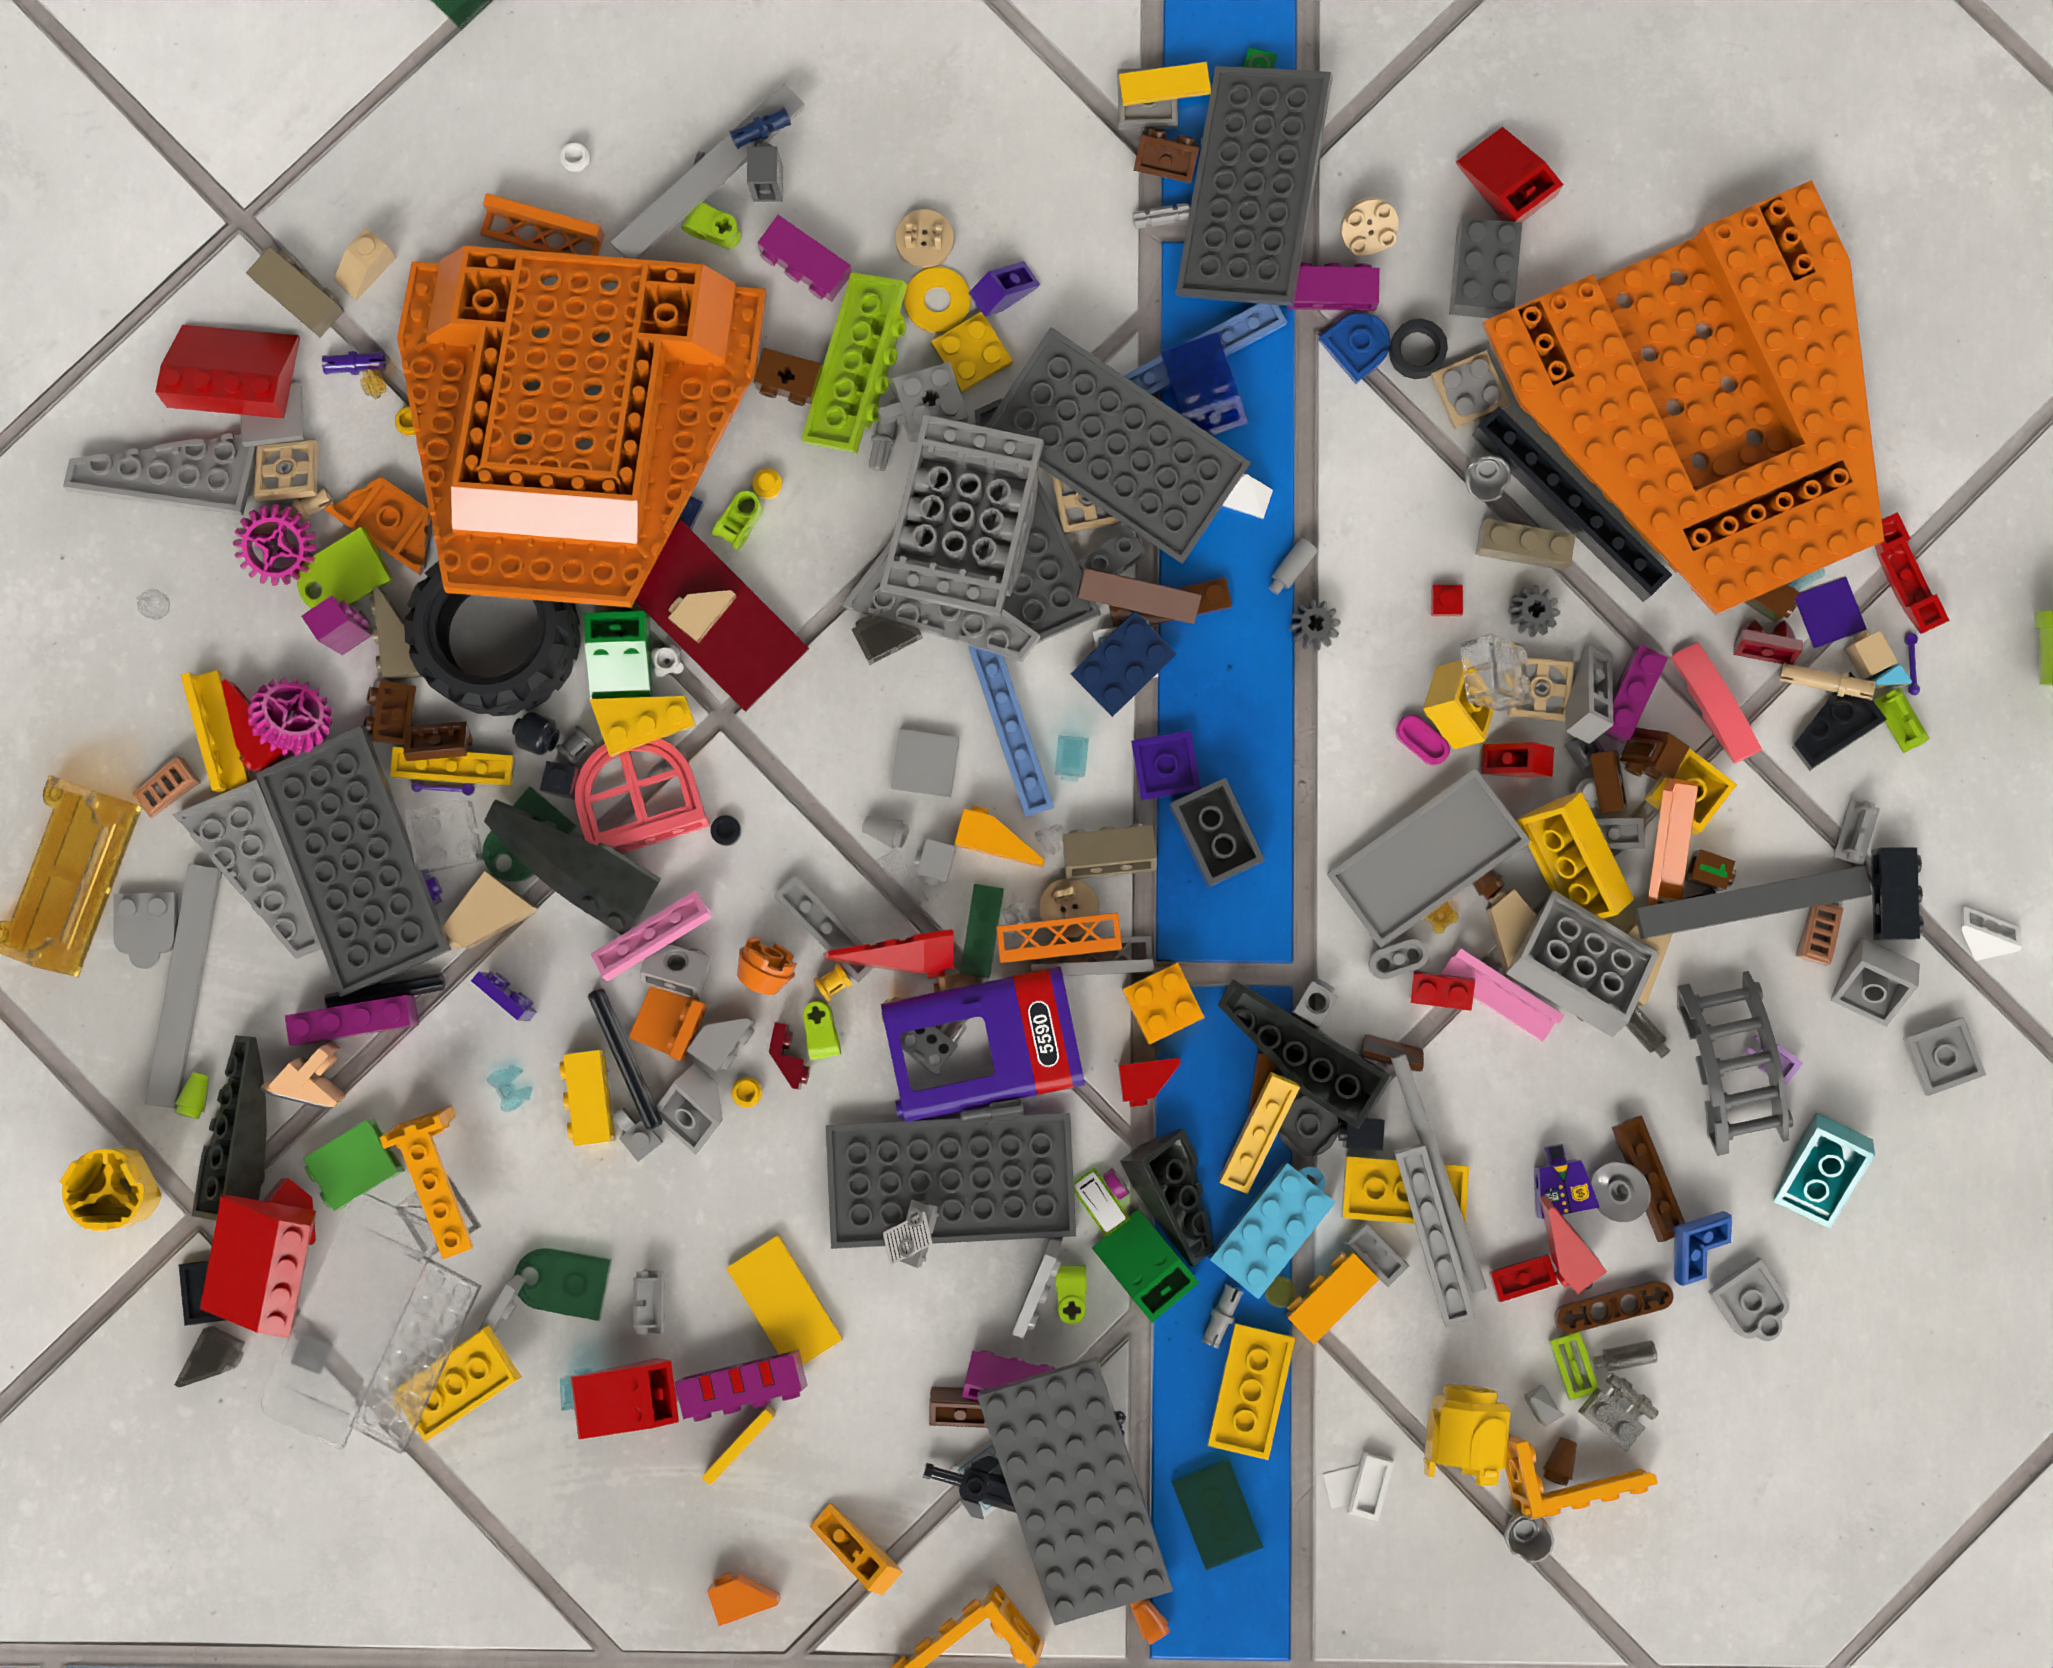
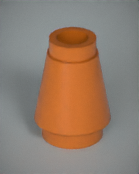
[1129,1599,1171,1645]

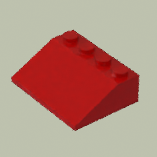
[155,325,300,419]
[200,1194,316,1338]

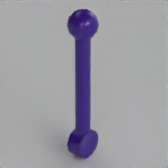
[1904,633,1920,695]
[411,780,475,796]

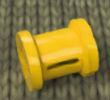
[813,963,853,1002]

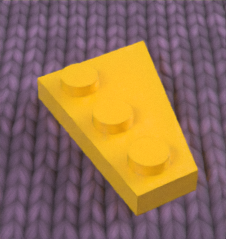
[589,696,696,757]

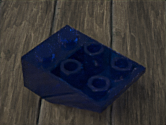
[1160,332,1248,436]

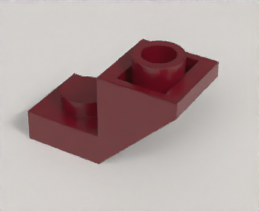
[768,1022,811,1090]

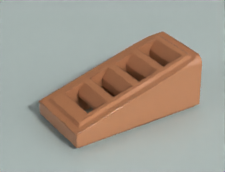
[133,756,201,818]
[1796,904,1844,966]

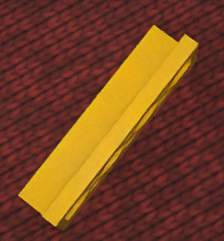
[180,670,251,794]

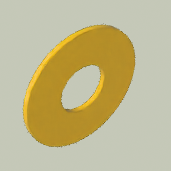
[904,267,971,333]

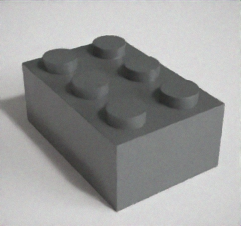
[1449,217,1522,319]
[1169,778,1265,888]

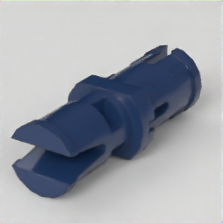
[729,106,791,149]

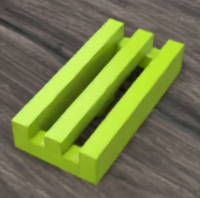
[1549,1332,1600,1401]

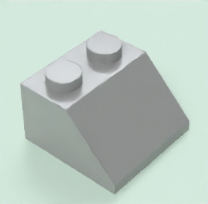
[1831,938,1920,1027]

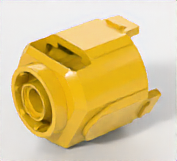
[59,1147,162,1231]
[1423,1384,1511,1486]

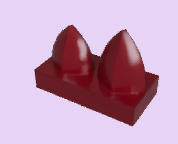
[1733,619,1803,665]

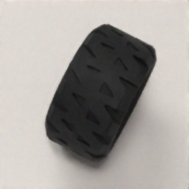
[404,561,581,716]

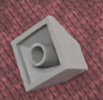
[656,1063,723,1155]

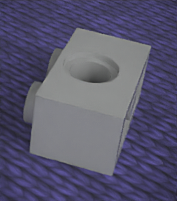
[640,942,710,1000]

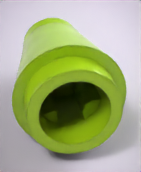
[174,1072,209,1119]

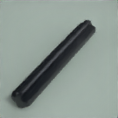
[324,974,446,1008]

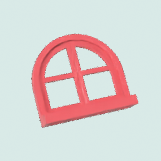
[575,739,710,854]

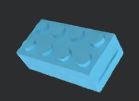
[1208,1162,1336,1299]

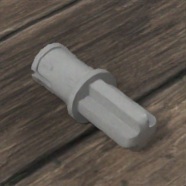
[868,420,896,471]

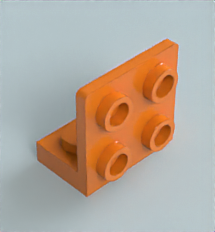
[629,986,709,1061]

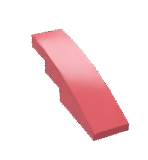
[1671,642,1762,765]

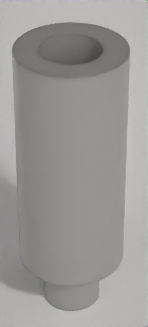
[1268,538,1318,595]

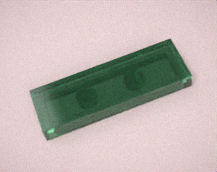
[960,884,1004,978]

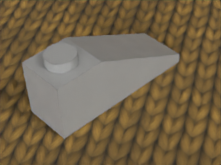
[1565,645,1613,744]

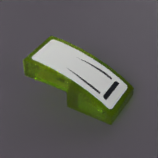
[1074,1168,1130,1237]

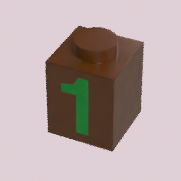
[1745,584,1800,623]
[1685,849,1736,892]

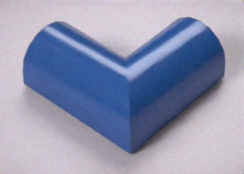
[1674,1211,1732,1286]

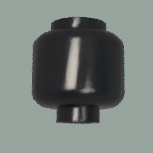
[512,712,560,755]

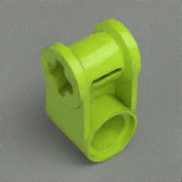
[681,202,742,249]
[712,491,763,551]
[803,1001,841,1061]
[1056,1265,1087,1325]

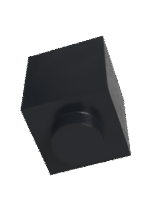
[540,760,580,800]
[1338,1118,1385,1151]

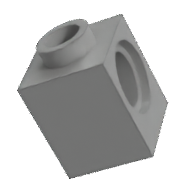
[1291,979,1339,1028]

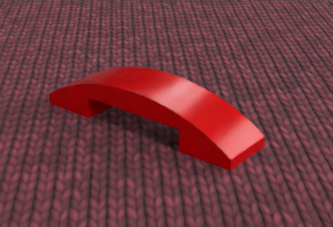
[1874,512,1950,634]

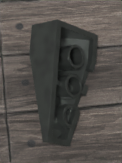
[1120,1129,1214,1267]

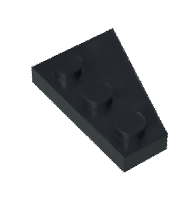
[1792,671,1887,771]

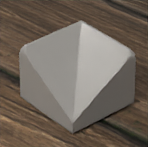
[1524,1385,1565,1426]

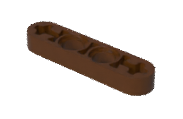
[1554,1281,1674,1333]

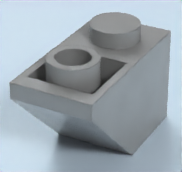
[686,1018,755,1072]

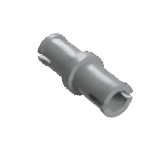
[1201,1284,1244,1348]

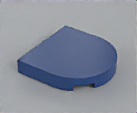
[1318,313,1390,384]

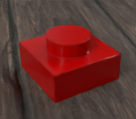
[1431,585,1463,616]

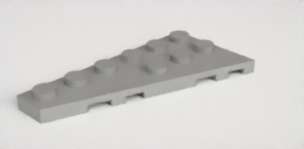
[63,433,257,516]
[842,539,1041,662]
[172,779,322,959]

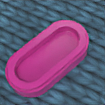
[1395,715,1450,766]

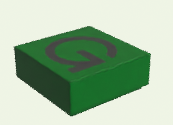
[1244,48,1277,69]

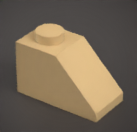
[334,227,397,300]
[668,590,736,644]

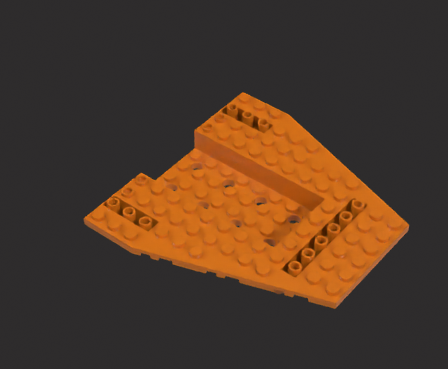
[1482,180,1884,615]
[397,246,767,607]

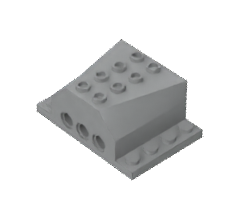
[880,414,1044,618]

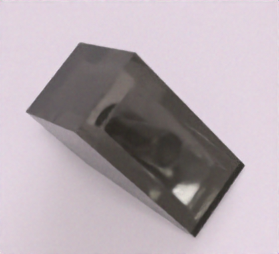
[851,615,923,666]
[174,1326,245,1388]

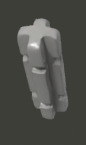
[1132,203,1190,229]

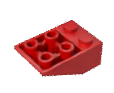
[1456,126,1564,223]
[570,1358,679,1439]

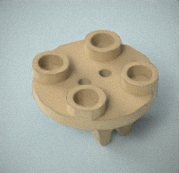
[1340,197,1399,256]
[895,209,954,268]
[1039,878,1099,938]

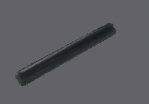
[588,989,663,1130]

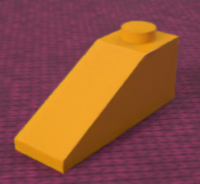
[955,805,1045,868]
[809,1503,903,1595]

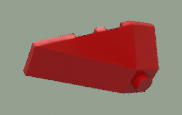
[823,929,954,979]

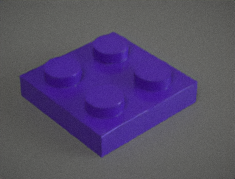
[1131,731,1201,801]
[471,971,537,1021]

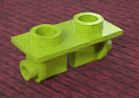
[1874,686,1930,753]

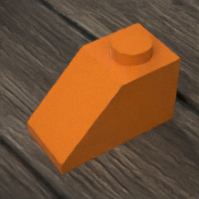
[707,1572,781,1626]

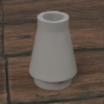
[862,816,909,849]

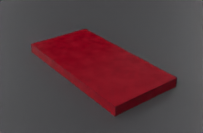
[635,520,809,712]

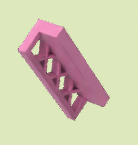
[590,890,712,982]
[1440,948,1565,1041]

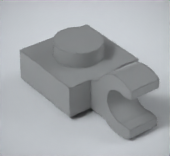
[612,1108,663,1162]

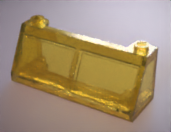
[0,775,142,977]

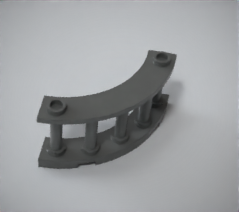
[1677,971,1793,1156]

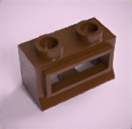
[1619,727,1690,780]

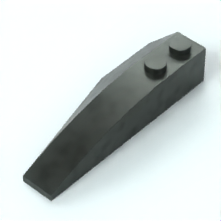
[484,799,661,935]
[1218,979,1393,1129]
[192,1035,267,1221]

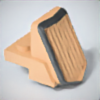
[260,1041,346,1109]

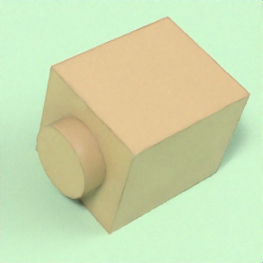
[1845,630,1898,679]

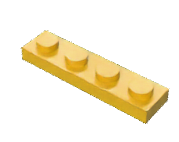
[390,747,515,787]
[1218,1072,1300,1194]

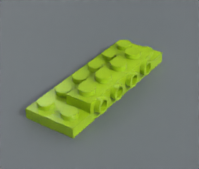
[801,272,907,454]

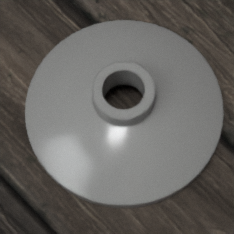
[1591,1161,1651,1222]

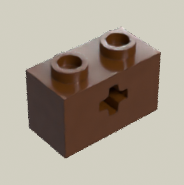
[753,348,822,406]

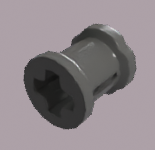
[556,725,596,765]

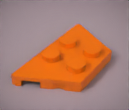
[324,477,431,576]

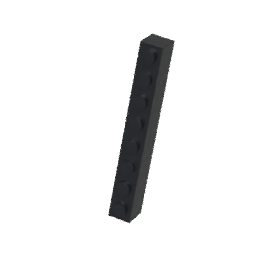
[1472,406,1672,602]

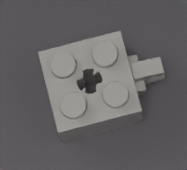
[877,361,969,442]

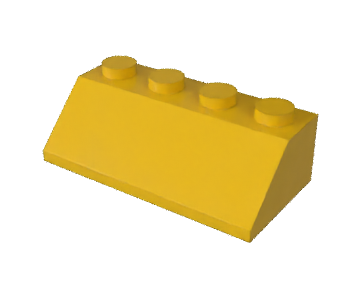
[1516,791,1634,919]

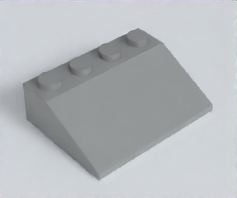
[1506,890,1659,1038]

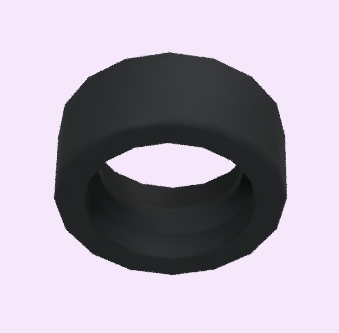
[1389,319,1448,379]

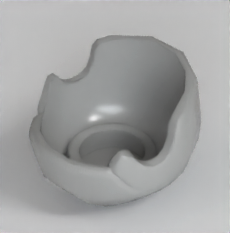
[1465,452,1511,502]
[1504,1512,1554,1563]

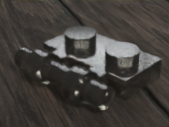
[1578,1373,1659,1452]

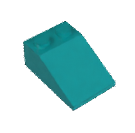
[1774,1113,1875,1229]

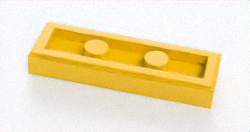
[1119,62,1211,106]
[701,1405,776,1485]

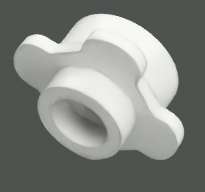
[651,645,684,677]

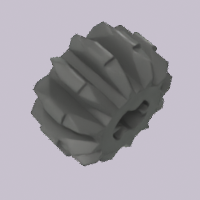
[1508,585,1560,637]
[1289,599,1341,651]

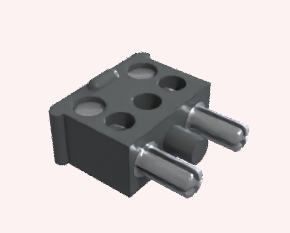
[900,1022,967,1075]

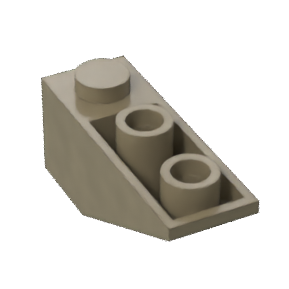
[370,587,422,681]

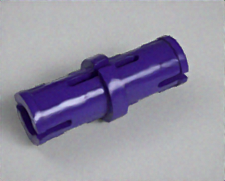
[322,351,386,375]

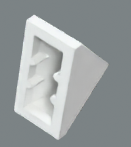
[1223,474,1273,519]
[1961,906,2022,961]

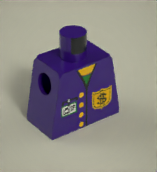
[1534,1144,1600,1219]

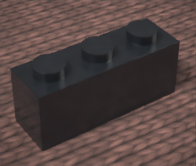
[1871,847,1924,940]

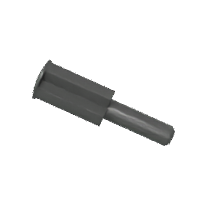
[960,1098,1024,1121]

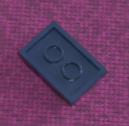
[1070,611,1177,717]

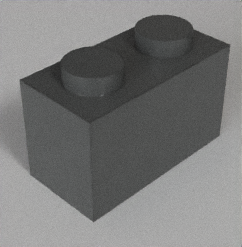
[747,143,783,202]

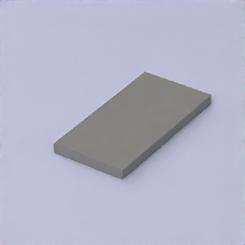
[1327,768,1530,949]

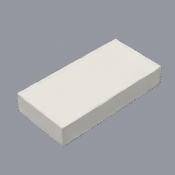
[1347,1451,1395,1522]

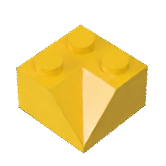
[1423,658,1497,749]
[1644,748,1738,836]

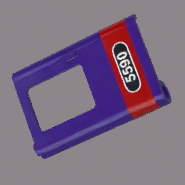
[881,966,1085,1122]

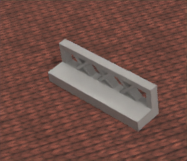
[1030,936,1154,976]

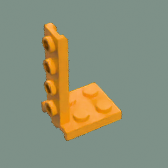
[379,1105,473,1260]
[1505,1434,1658,1519]
[890,1584,1044,1668]

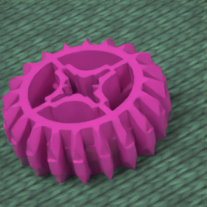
[233,504,318,586]
[248,676,332,756]

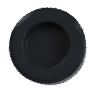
[710,815,742,846]

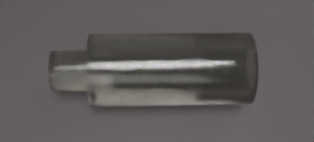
[1625,1005,1671,1058]
[1593,1340,1658,1372]

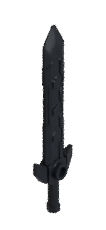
[922,1456,1016,1520]

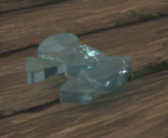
[487,1065,533,1112]

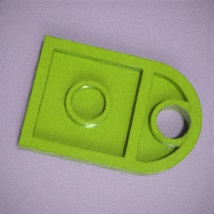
[297,527,395,609]

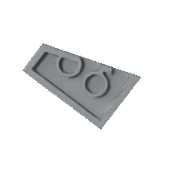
[1012,1237,1063,1339]

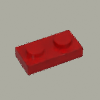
[1410,971,1475,1011]
[1489,1254,1559,1302]

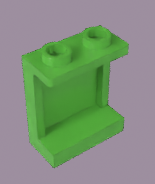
[303,1119,405,1211]

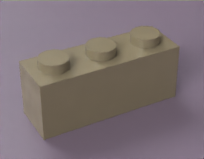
[246,246,344,338]
[1475,519,1576,570]
[1062,824,1157,880]

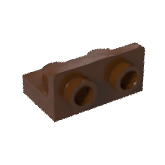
[1133,128,1200,183]
[363,680,416,746]
[403,721,473,761]

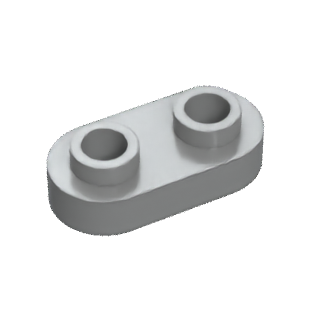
[1368,939,1429,979]

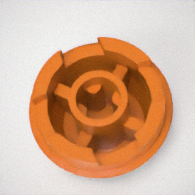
[737,937,797,995]

